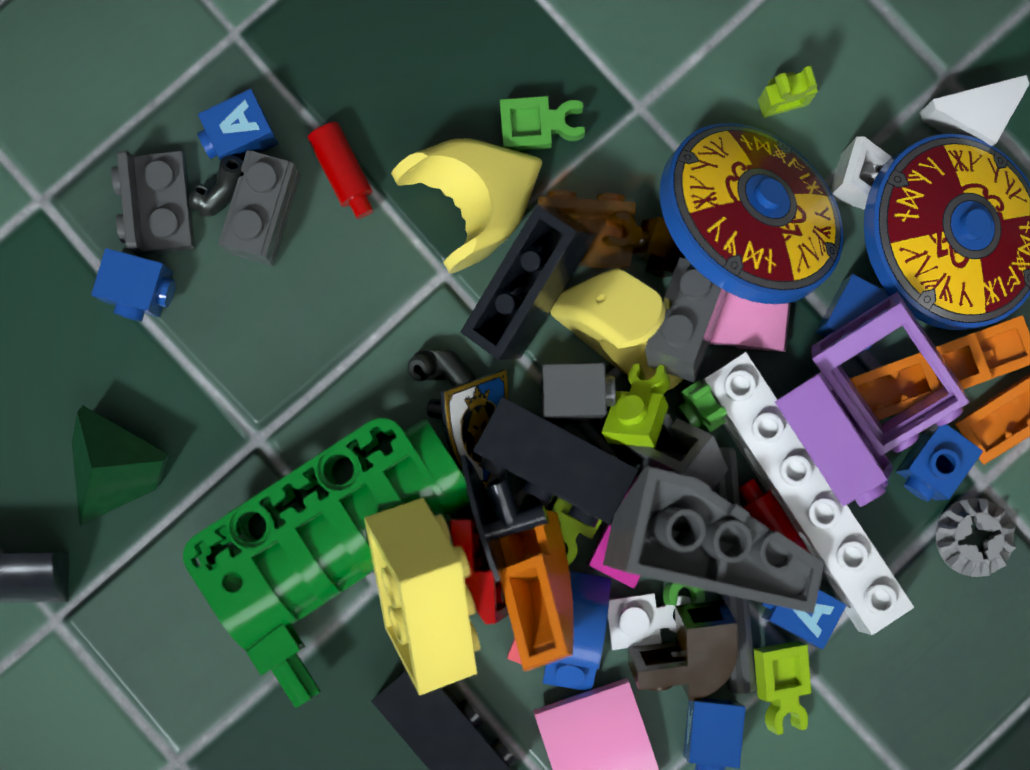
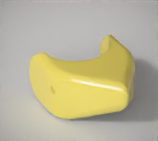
[391,138,542,274]
[550,269,683,390]

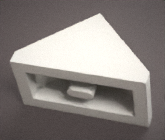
[920,75,1029,146]
[830,136,892,210]

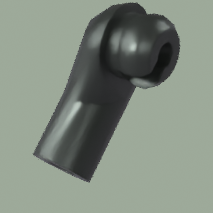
[188,155,243,217]
[408,349,477,387]

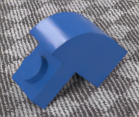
[543,571,611,691]

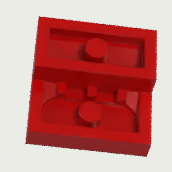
[450,516,509,624]

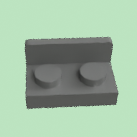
[111,150,195,256]

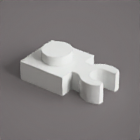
[607,593,691,650]

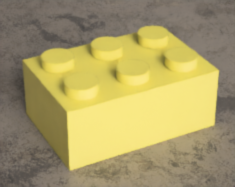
[364,498,480,696]

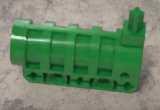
[183,417,471,708]

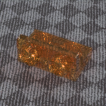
[537,190,636,269]

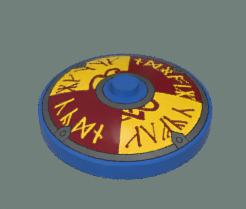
[660,123,843,304]
[864,134,1030,330]

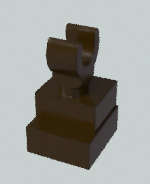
[601,212,685,278]

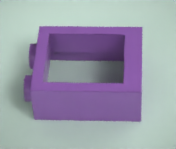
[812,291,969,456]
[775,372,894,507]

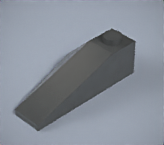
[603,466,824,614]

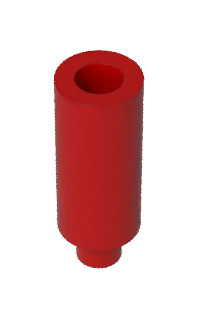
[307,122,374,219]
[738,478,811,554]

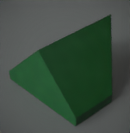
[72,406,169,525]

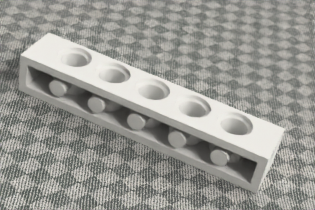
[701,352,915,635]

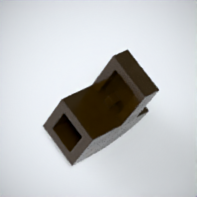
[628,600,738,702]

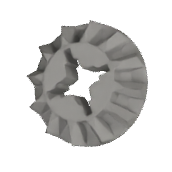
[935,498,1017,577]

